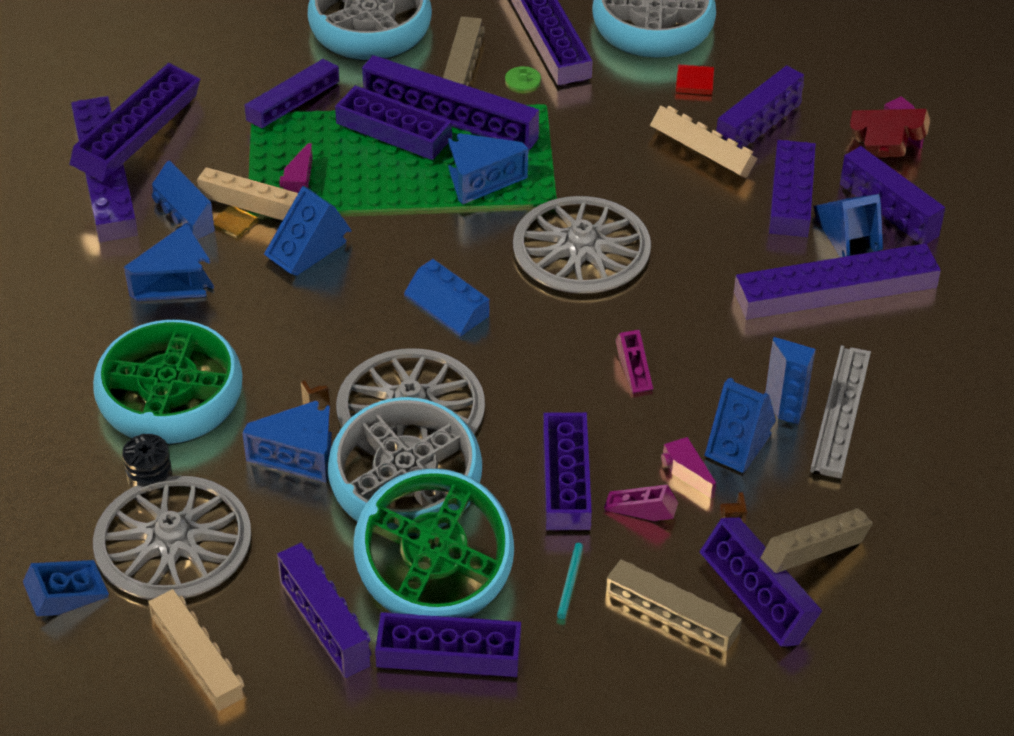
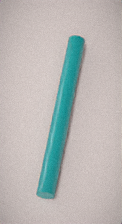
[557,543,584,619]

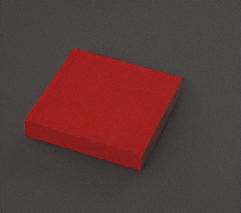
[676,64,714,95]

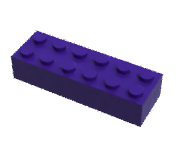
[716,65,804,149]
[335,85,452,160]
[769,140,816,237]
[840,146,945,244]
[543,412,592,530]
[700,518,822,647]
[277,542,372,679]
[375,612,521,677]

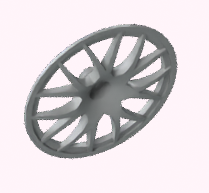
[513,196,651,293]
[336,348,485,456]
[93,476,251,600]

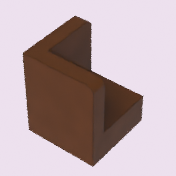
[301,380,330,409]
[720,492,747,524]

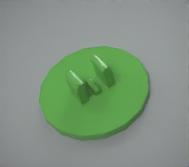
[505,66,541,91]

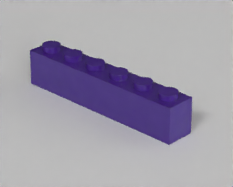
[245,59,340,128]

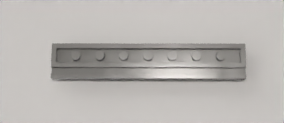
[810,345,871,478]

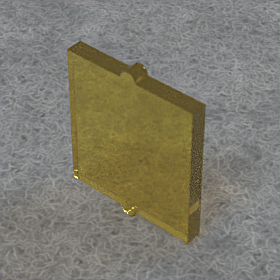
[213,205,258,239]

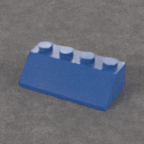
[152,160,215,240]
[404,259,489,337]
[765,337,815,425]

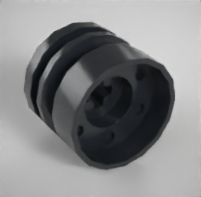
[122,434,173,492]

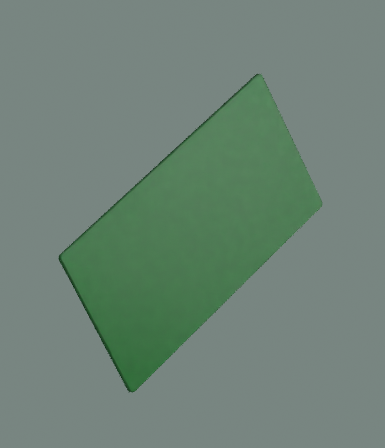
[247,104,557,216]

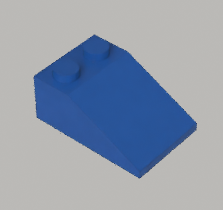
[23,560,109,616]

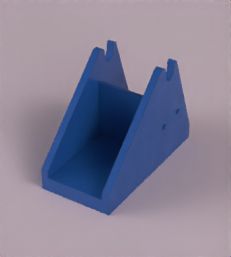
[448,133,528,205]
[264,186,352,276]
[813,194,883,257]
[124,225,214,301]
[704,378,776,473]
[242,401,332,483]

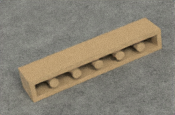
[650,105,758,178]
[197,167,298,220]
[148,589,244,711]

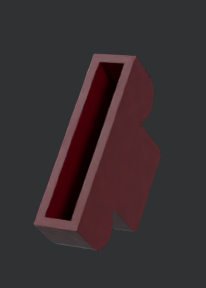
[850,108,930,158]

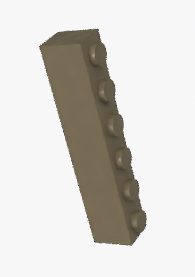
[443,16,485,86]
[760,508,873,573]
[606,559,742,652]

